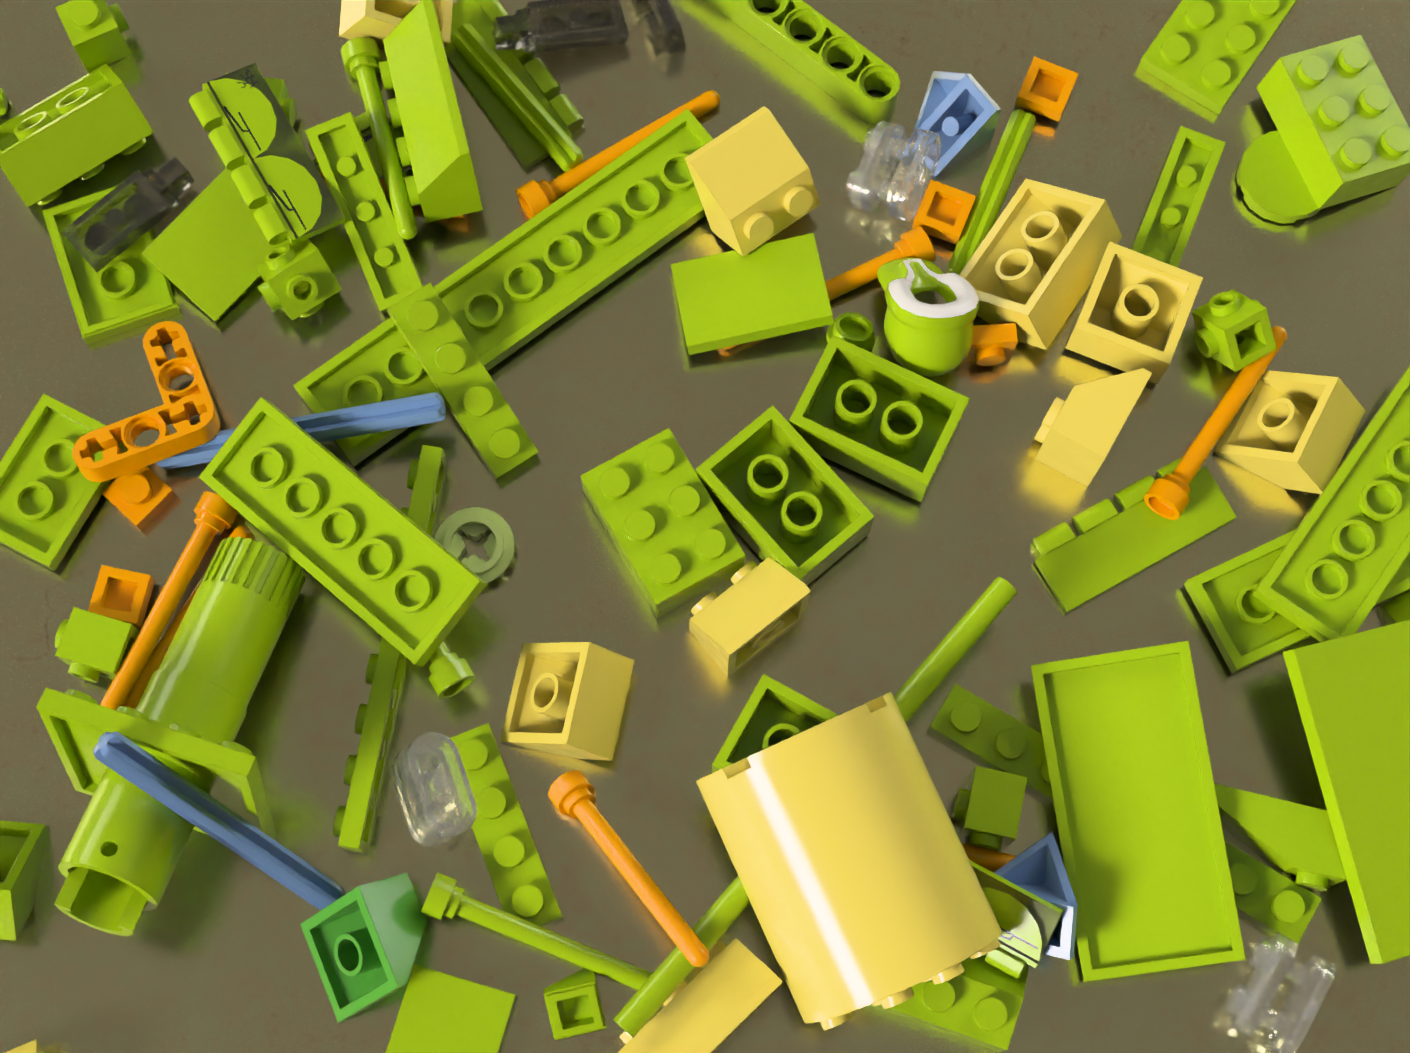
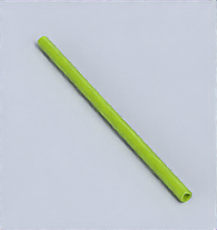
[613,576,1017,1038]

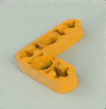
[72,321,221,483]

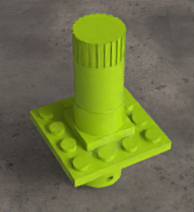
[36,536,306,936]

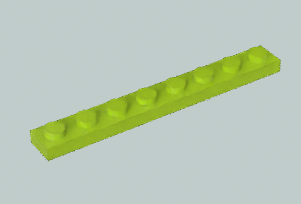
[333,445,448,855]
[928,683,1322,946]

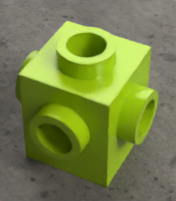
[255,239,342,321]
[1192,289,1277,372]

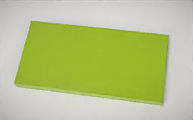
[1283,619,1410,964]
[1031,641,1246,982]

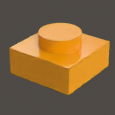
[1015,56,1079,122]
[912,179,976,245]
[963,323,1018,366]
[101,466,177,531]
[88,565,155,628]

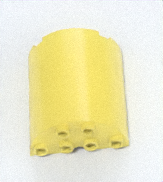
[696,692,1002,1030]

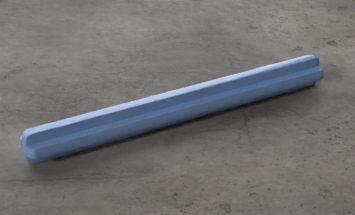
[156,392,446,470]
[93,732,342,910]

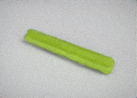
[450,23,584,172]
[947,109,1036,275]

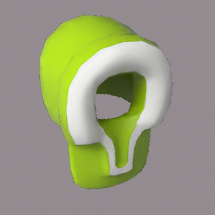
[877,257,980,377]

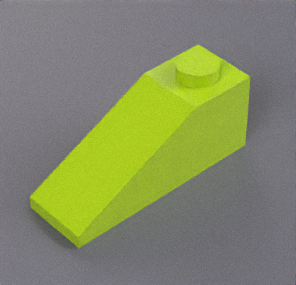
[1214,783,1347,891]

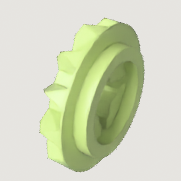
[435,507,515,583]

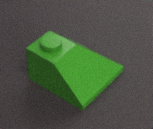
[300,873,427,1023]

